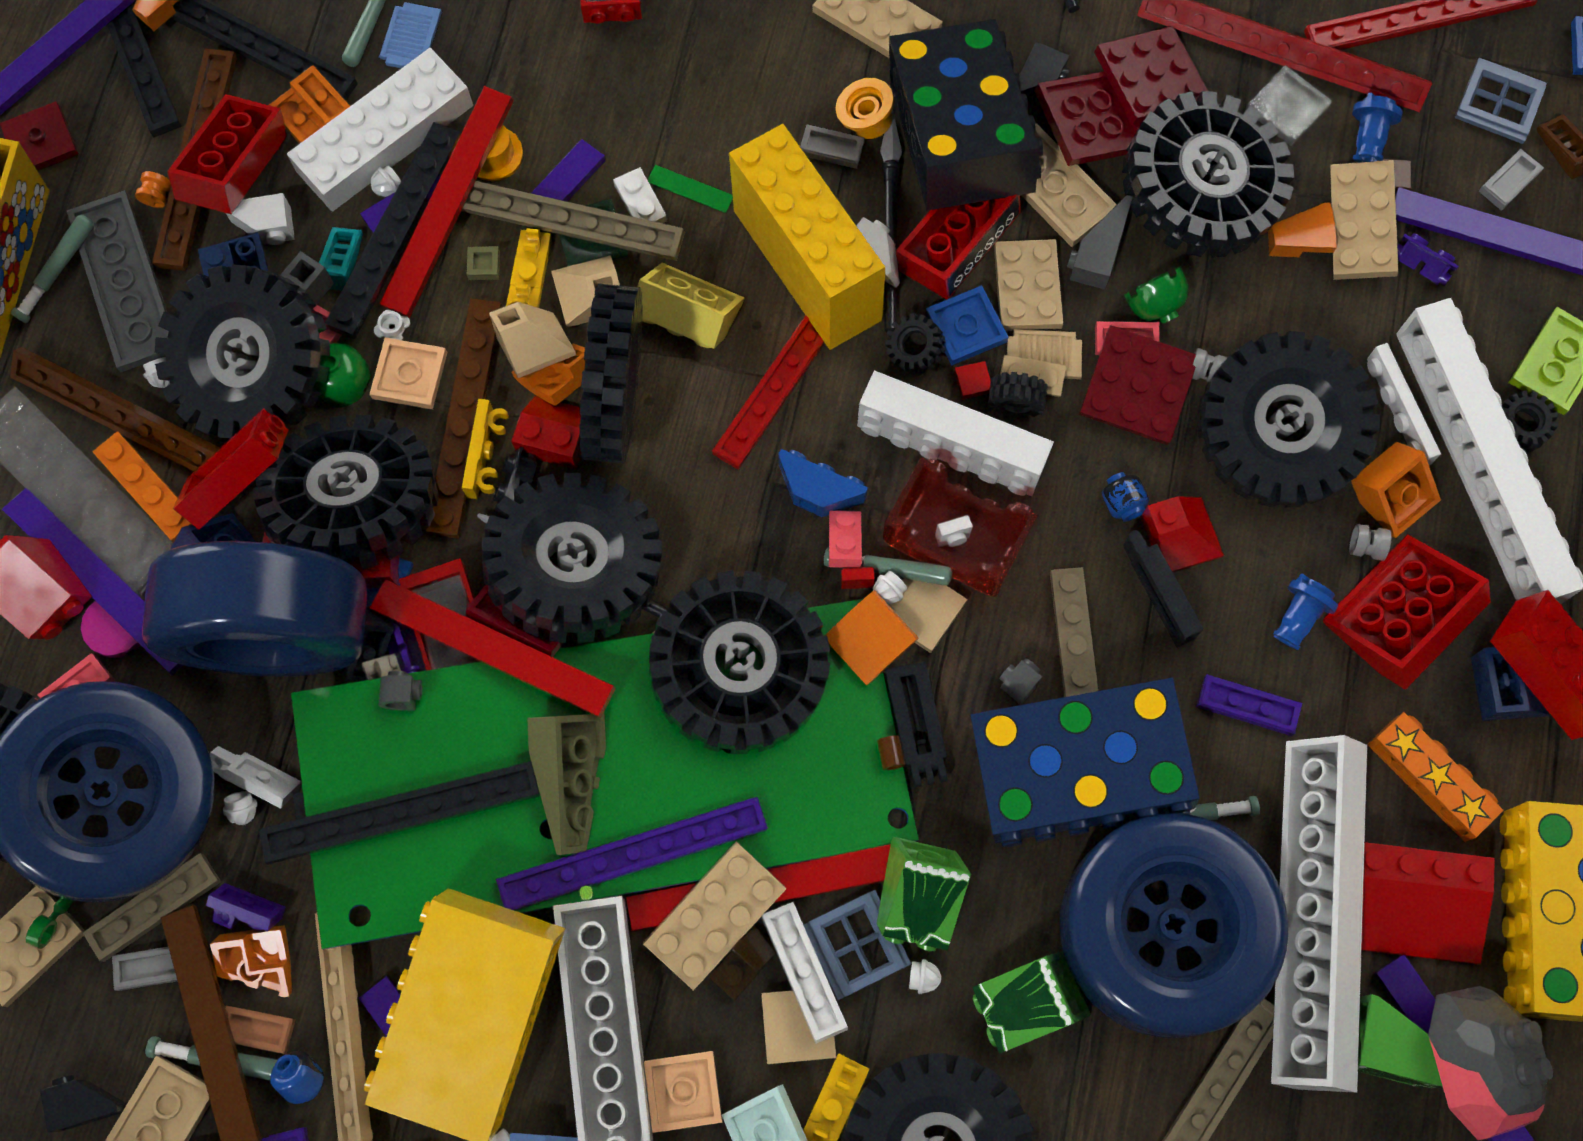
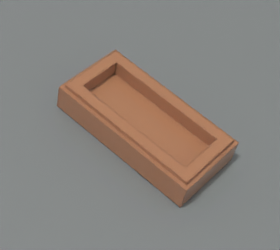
[225,1005,296,1054]

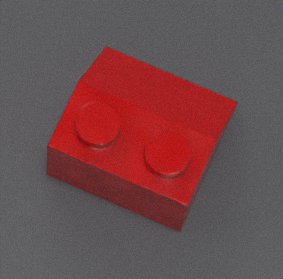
[511,396,582,470]

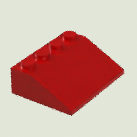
[1323,534,1491,690]
[1361,842,1494,965]

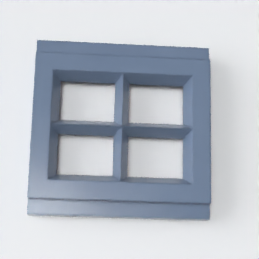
[1455,57,1547,144]
[803,890,911,1000]

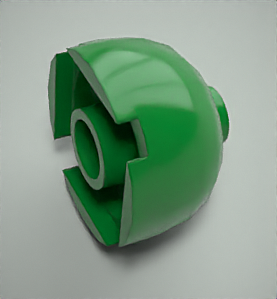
[1123,266,1189,324]
[314,343,371,407]

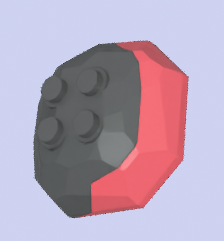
[1428,986,1553,1140]

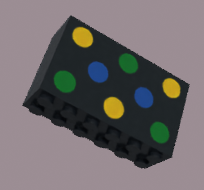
[889,19,1043,211]

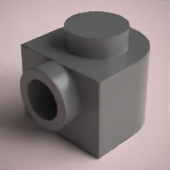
[999,658,1042,705]
[378,671,422,711]

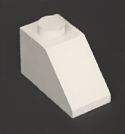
[226,193,295,245]
[857,217,900,288]

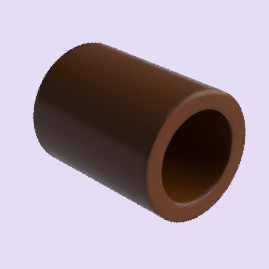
[877,735,906,770]

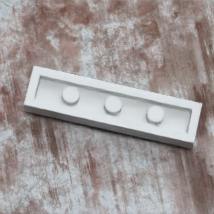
[1367,343,1441,465]
[762,902,848,1044]

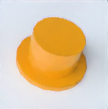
[835,78,895,139]
[478,125,523,181]

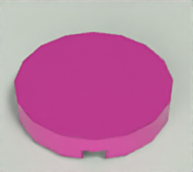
[81,601,141,658]

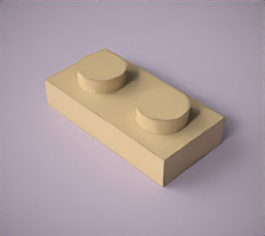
[1000,355,1066,397]

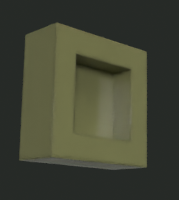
[467,246,500,280]

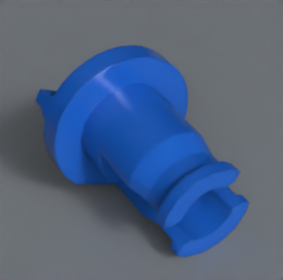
[1352,93,1403,163]
[1273,573,1339,650]

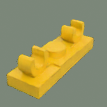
[506,228,552,308]
[462,399,509,499]
[803,1053,869,1141]

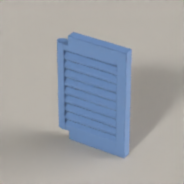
[379,2,442,68]

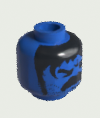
[1102,472,1149,522]
[270,1050,324,1104]

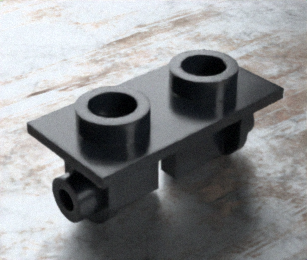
[493,447,538,512]

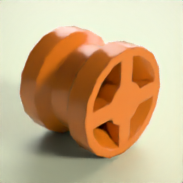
[135,171,171,208]

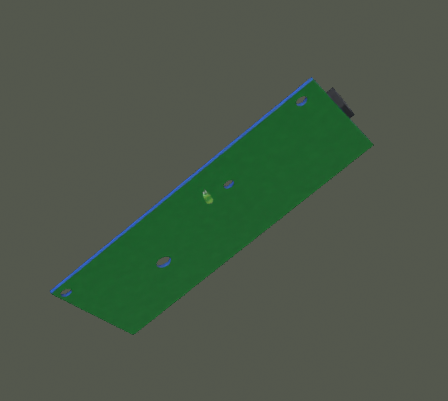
[291,599,919,950]

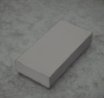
[800,125,865,169]
[1479,149,1544,211]
[112,947,177,991]

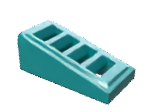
[319,227,363,291]

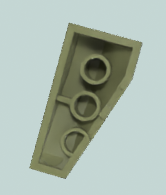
[527,714,606,855]

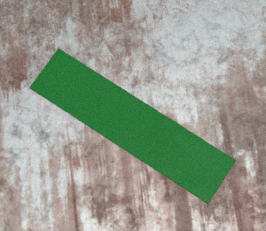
[648,165,733,213]

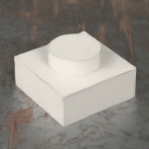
[935,515,973,547]

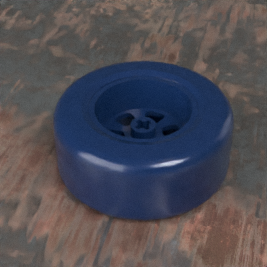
[142,541,367,677]
[0,681,215,902]
[1060,813,1288,1038]

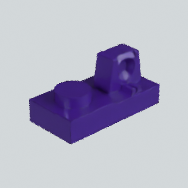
[206,883,286,931]

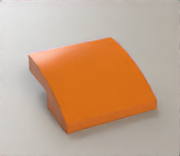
[269,65,350,144]
[825,590,919,686]

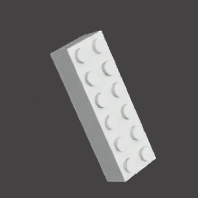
[287,48,473,212]
[857,370,1054,496]

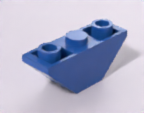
[778,449,868,517]

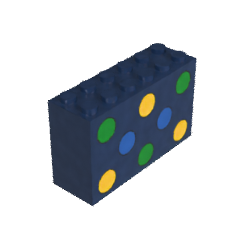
[970,678,1200,847]

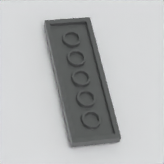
[67,190,169,372]

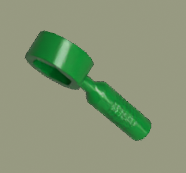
[26,897,75,949]

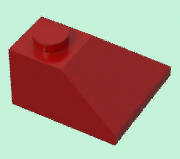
[1141,496,1224,572]

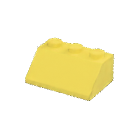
[638,263,744,349]

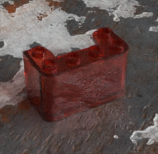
[883,457,1038,597]

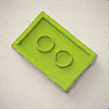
[1508,307,1583,415]

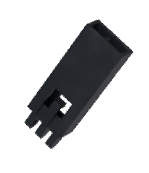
[1123,530,1203,648]
[884,662,948,788]

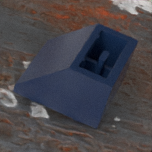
[198,233,269,276]
[1471,647,1550,721]

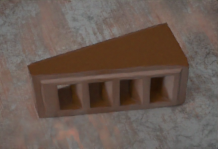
[1537,114,1583,179]

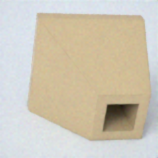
[551,255,620,328]
[489,302,576,378]

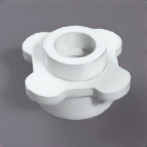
[374,310,410,340]

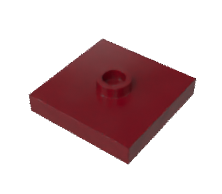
[0,101,79,171]

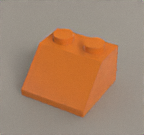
[1351,442,1441,538]

